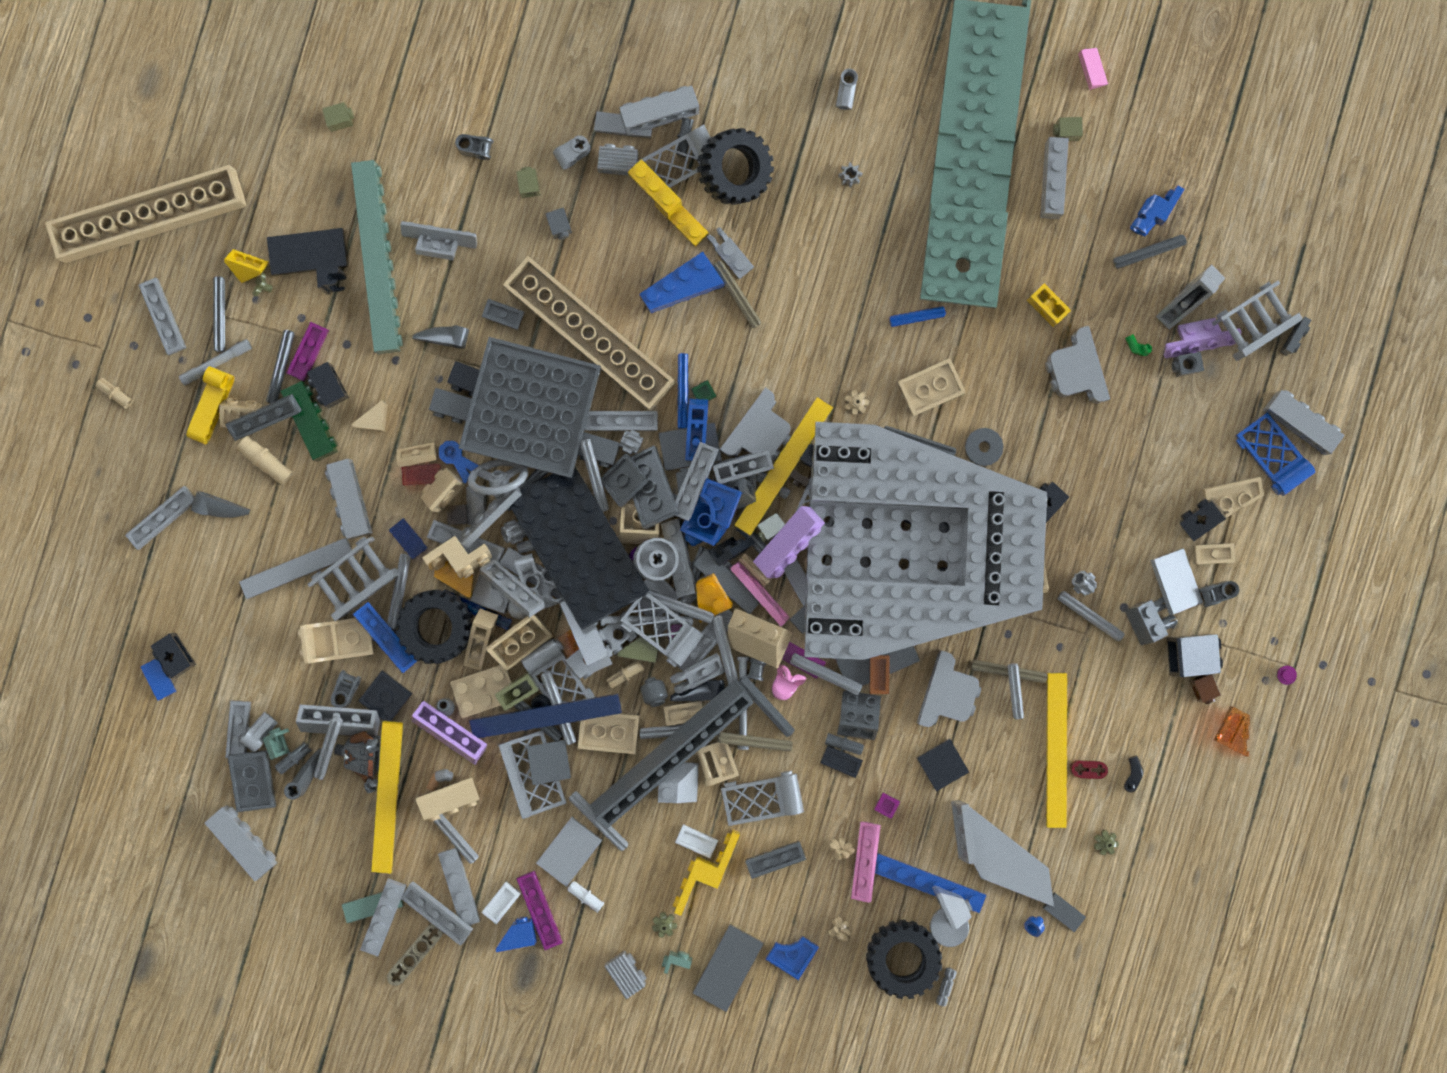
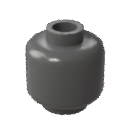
[640,677,668,707]

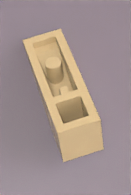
[463,609,498,671]

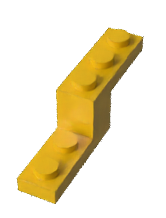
[627,159,709,247]
[672,829,740,916]

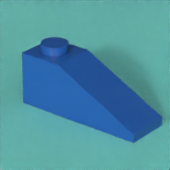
[685,398,708,461]

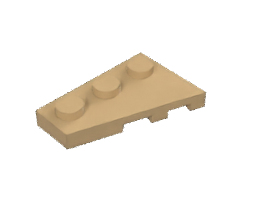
[1202,476,1264,518]

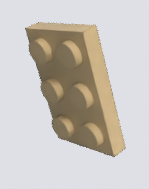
[897,358,966,417]
[450,665,512,718]
[578,713,639,754]

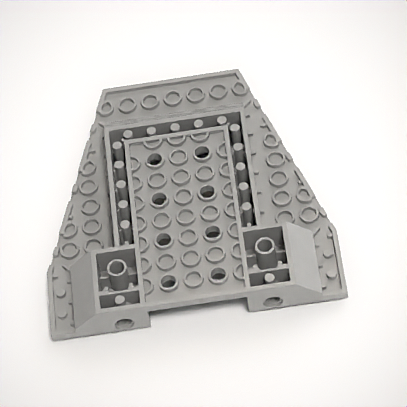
[804,422,1047,660]

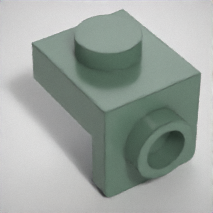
[262,727,290,760]
[661,951,692,974]

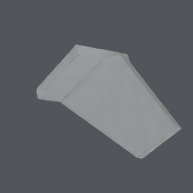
[951,800,1054,907]

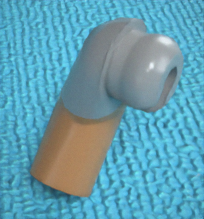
[426,769,453,791]

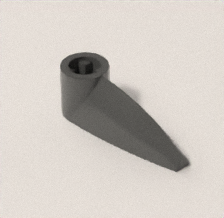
[412,326,469,349]
[191,491,250,518]
[284,748,321,800]

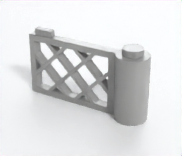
[637,125,711,188]
[620,594,704,667]
[521,638,595,703]
[721,770,804,826]

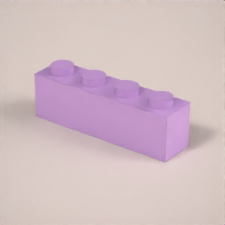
[753,506,825,578]
[412,701,487,765]

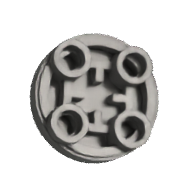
[929,909,969,947]

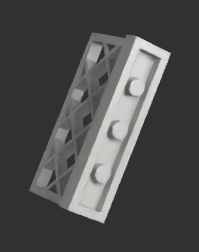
[498,730,566,819]

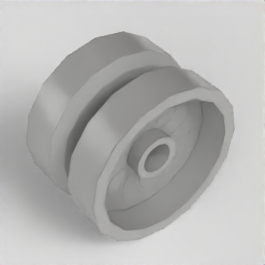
[633,538,679,581]

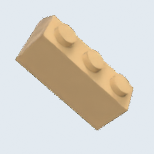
[728,608,793,668]
[485,614,553,671]
[416,777,479,822]

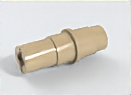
[236,436,293,486]

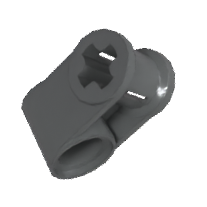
[455,134,494,160]
[1198,581,1239,607]
[330,670,361,708]

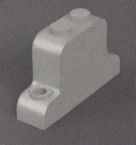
[1156,264,1225,330]
[1045,326,1110,404]
[720,387,792,461]
[916,650,981,727]

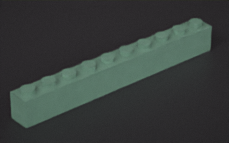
[351,160,403,354]

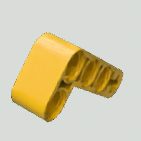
[186,366,235,445]

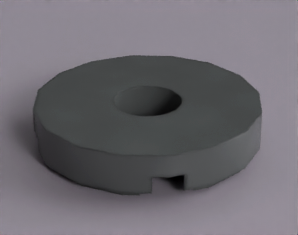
[965,428,1004,466]

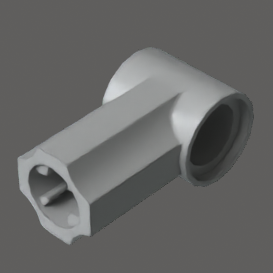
[836,69,858,110]
[238,712,278,752]

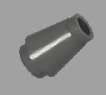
[435,698,455,717]

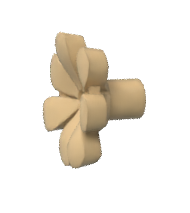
[845,390,870,415]
[830,838,855,860]
[829,917,851,942]

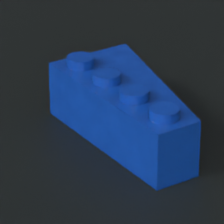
[639,252,724,314]

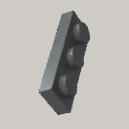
[745,840,806,879]

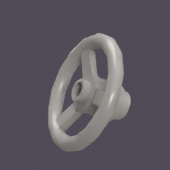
[468,459,528,499]

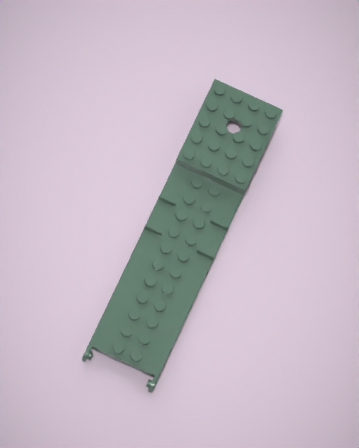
[920,0,1031,309]

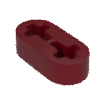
[1070,760,1108,779]

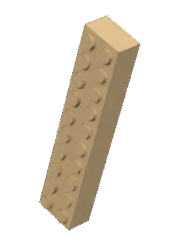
[45,165,247,263]
[503,256,675,411]

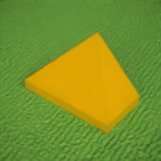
[224,249,269,283]

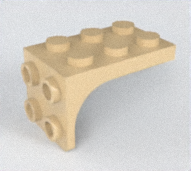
[298,618,375,664]

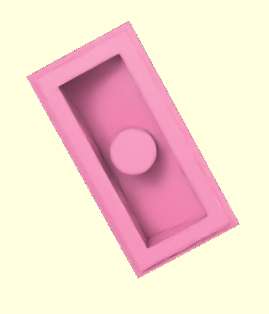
[1078,48,1108,90]

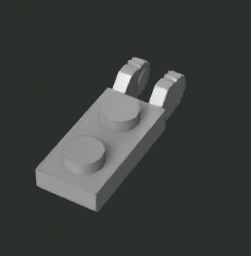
[707,227,754,280]
[670,653,725,694]

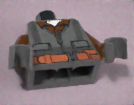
[334,731,381,793]

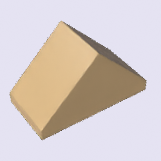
[352,400,388,432]

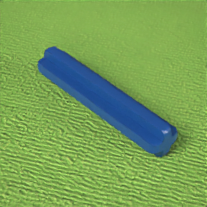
[889,306,946,327]

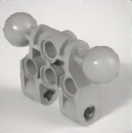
[508,553,564,620]

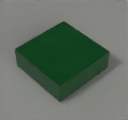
[691,380,717,402]

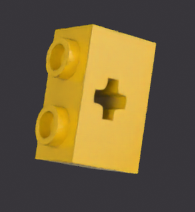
[1026,283,1071,327]

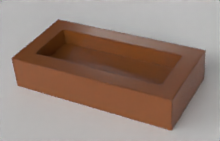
[869,655,890,694]

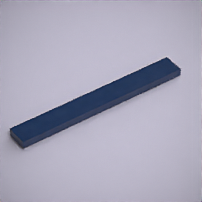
[469,693,622,738]

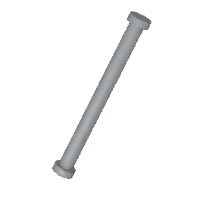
[600,616,693,626]
[737,657,749,750]

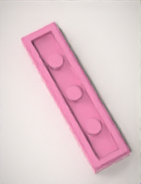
[730,561,789,626]
[851,821,881,903]

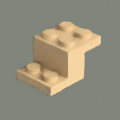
[422,536,492,579]

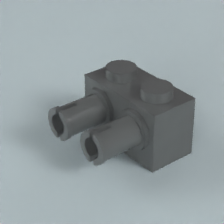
[1125,597,1177,645]

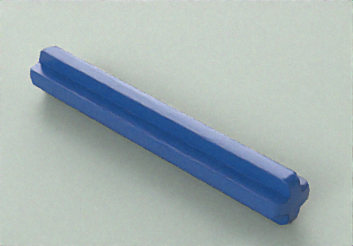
[678,353,688,429]

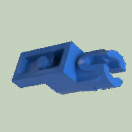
[1130,185,1184,237]

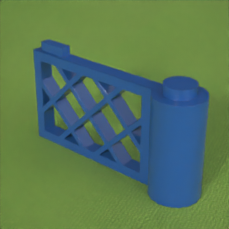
[1235,412,1315,496]

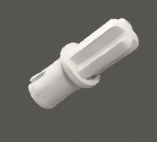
[568,881,604,913]

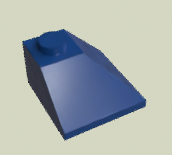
[680,497,728,546]

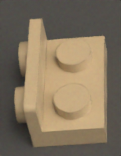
[219,398,263,432]

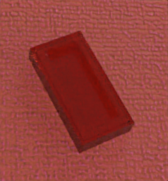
[401,464,441,486]

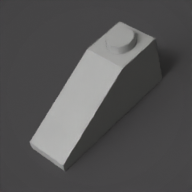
[713,450,774,484]

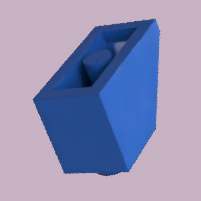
[496,917,537,953]

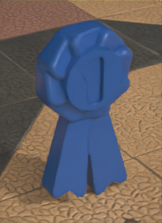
[439,441,479,484]

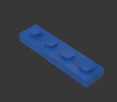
[352,602,417,673]

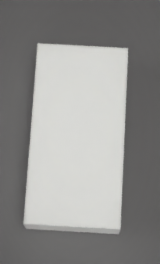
[675,824,718,858]
[481,881,521,924]

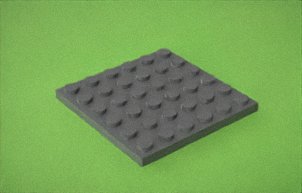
[459,337,601,478]

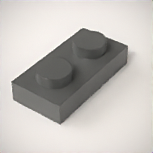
[482,299,525,330]
[1280,317,1312,356]

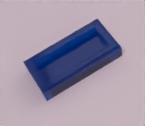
[389,518,428,560]

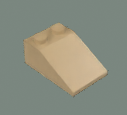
[421,468,466,513]

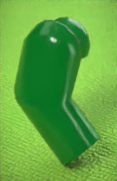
[1125,334,1152,356]

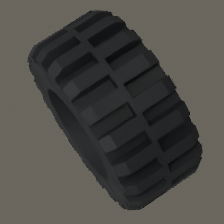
[697,128,774,205]
[396,589,473,664]
[866,920,942,999]

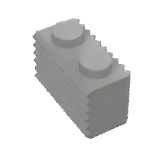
[597,144,638,176]
[604,950,647,999]

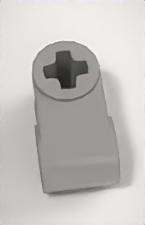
[553,136,591,170]

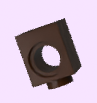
[1189,674,1221,704]

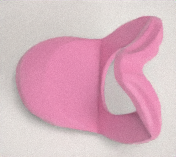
[772,664,806,700]

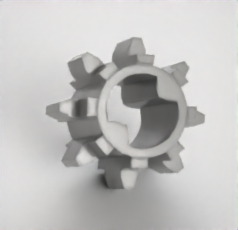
[838,162,863,188]
[619,430,643,454]
[501,520,526,544]
[1072,571,1097,596]

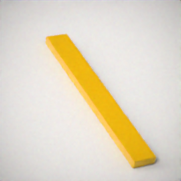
[734,397,833,536]
[1046,673,1067,828]
[371,721,403,874]

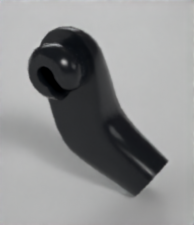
[1124,755,1144,793]

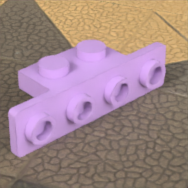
[1164,318,1241,358]

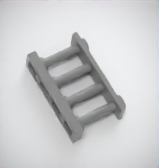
[1212,281,1303,361]
[308,537,400,621]

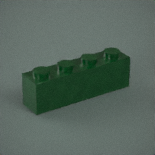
[281,381,338,462]

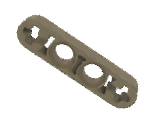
[387,923,444,986]

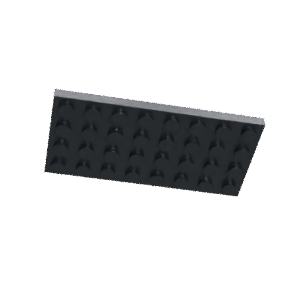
[510,466,650,630]

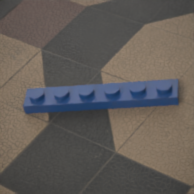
[875,853,986,913]

